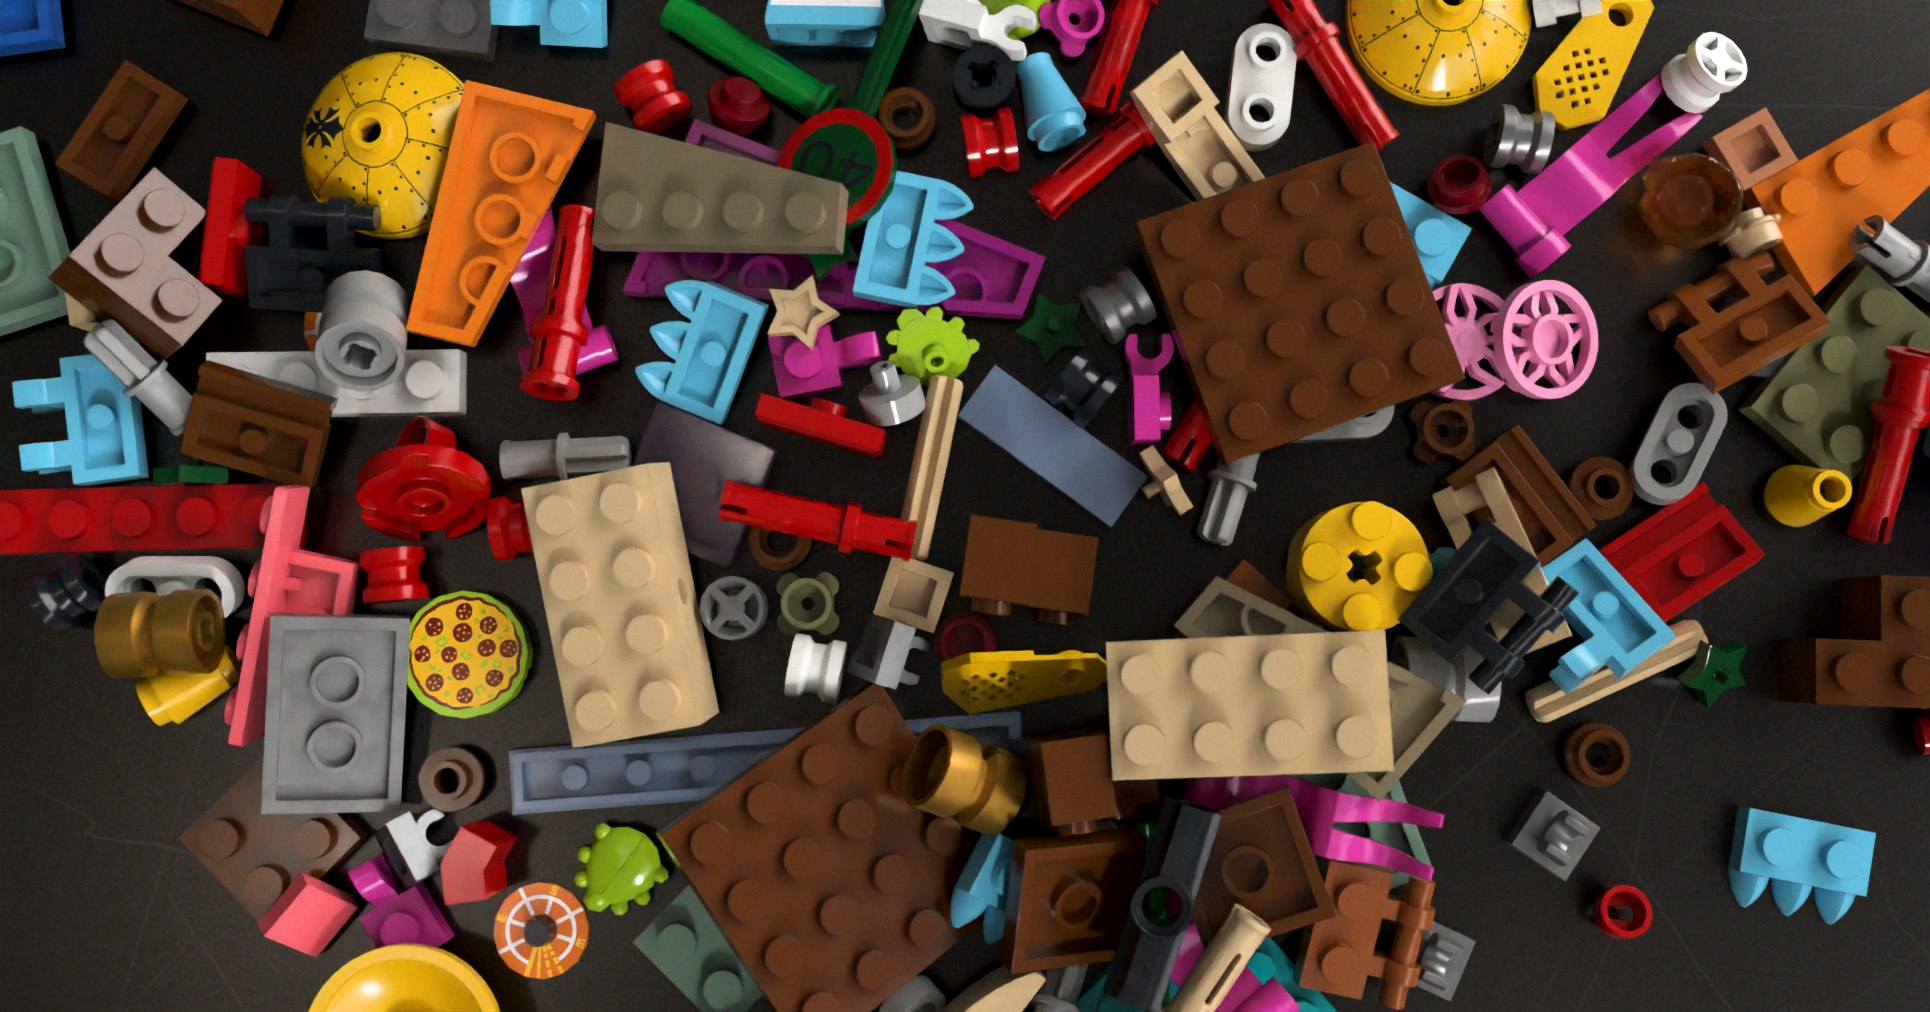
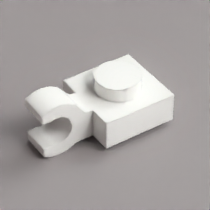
[919,0,1037,61]

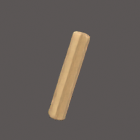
[900,375,963,561]
[1525,620,1709,723]

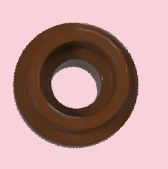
[874,87,936,150]
[1567,456,1633,520]
[748,526,812,571]
[1563,722,1630,787]
[418,747,485,812]

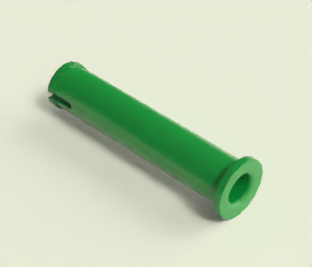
[660,0,840,119]

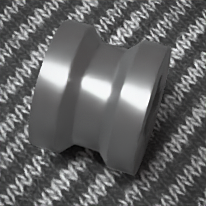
[1484,104,1555,174]
[1080,265,1157,345]
[699,576,770,641]

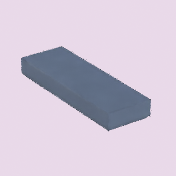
[958,365,1148,528]

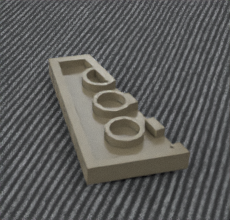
[591,122,849,255]
[1174,576,1468,802]

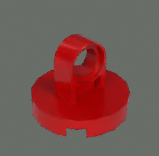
[356,416,491,541]

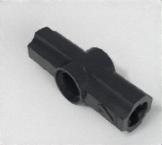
[1103,794,1223,1012]

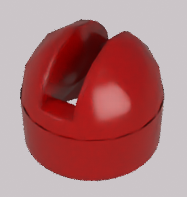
[1592,885,1653,939]

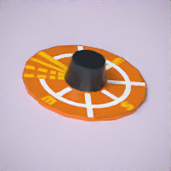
[493,882,590,979]

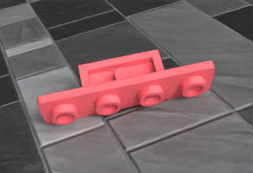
[224,484,361,747]

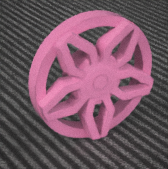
[1490,280,1598,399]
[1430,283,1521,401]

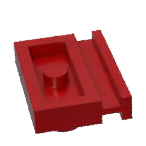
[1599,482,1766,623]

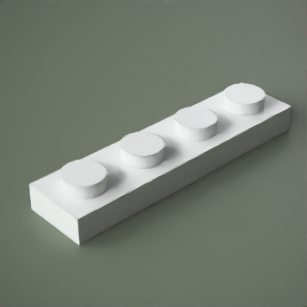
[206,349,467,417]

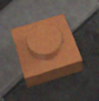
[1702,107,1798,197]

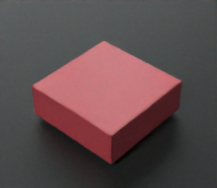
[258,872,359,958]

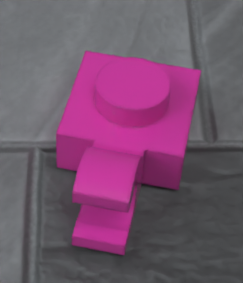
[768,324,883,400]
[1123,333,1174,447]
[348,852,455,948]

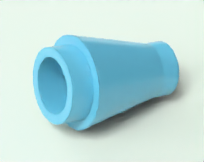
[1016,52,1086,152]

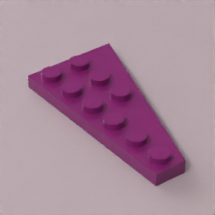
[622,118,1046,319]

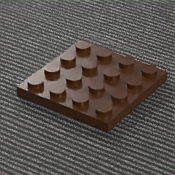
[1133,141,1466,466]
[656,682,985,1012]

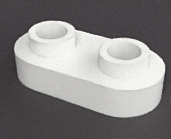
[1224,23,1297,152]
[105,556,245,618]

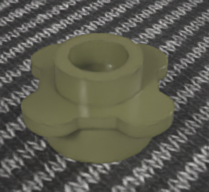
[776,572,840,636]

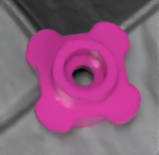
[1038,0,1108,57]

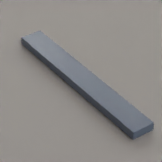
[509,711,1022,815]

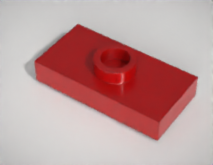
[198,157,262,298]
[755,393,887,459]

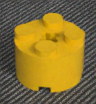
[1286,501,1433,632]

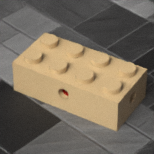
[521,462,719,748]
[1106,630,1394,780]

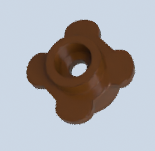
[1409,399,1476,464]

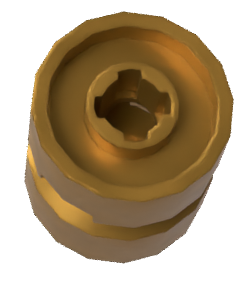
[94,589,226,678]
[901,723,1027,836]

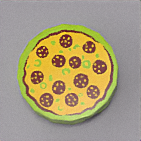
[407,590,534,719]

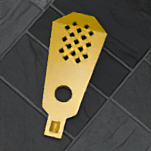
[1532,0,1654,131]
[941,650,1108,715]

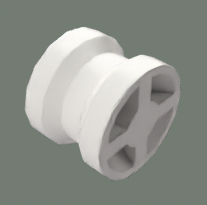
[1661,32,1748,114]
[784,633,848,705]

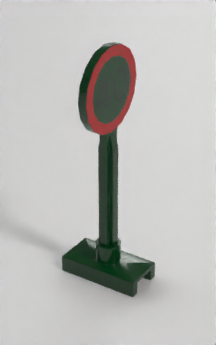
[777,0,923,231]

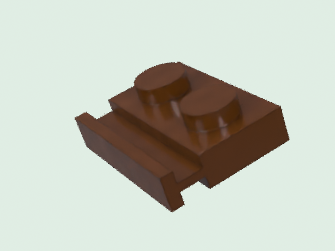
[180,360,338,490]
[1439,424,1597,568]

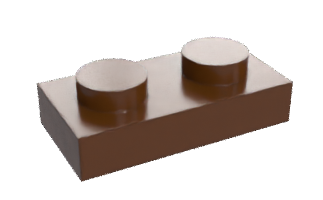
[55,59,189,203]

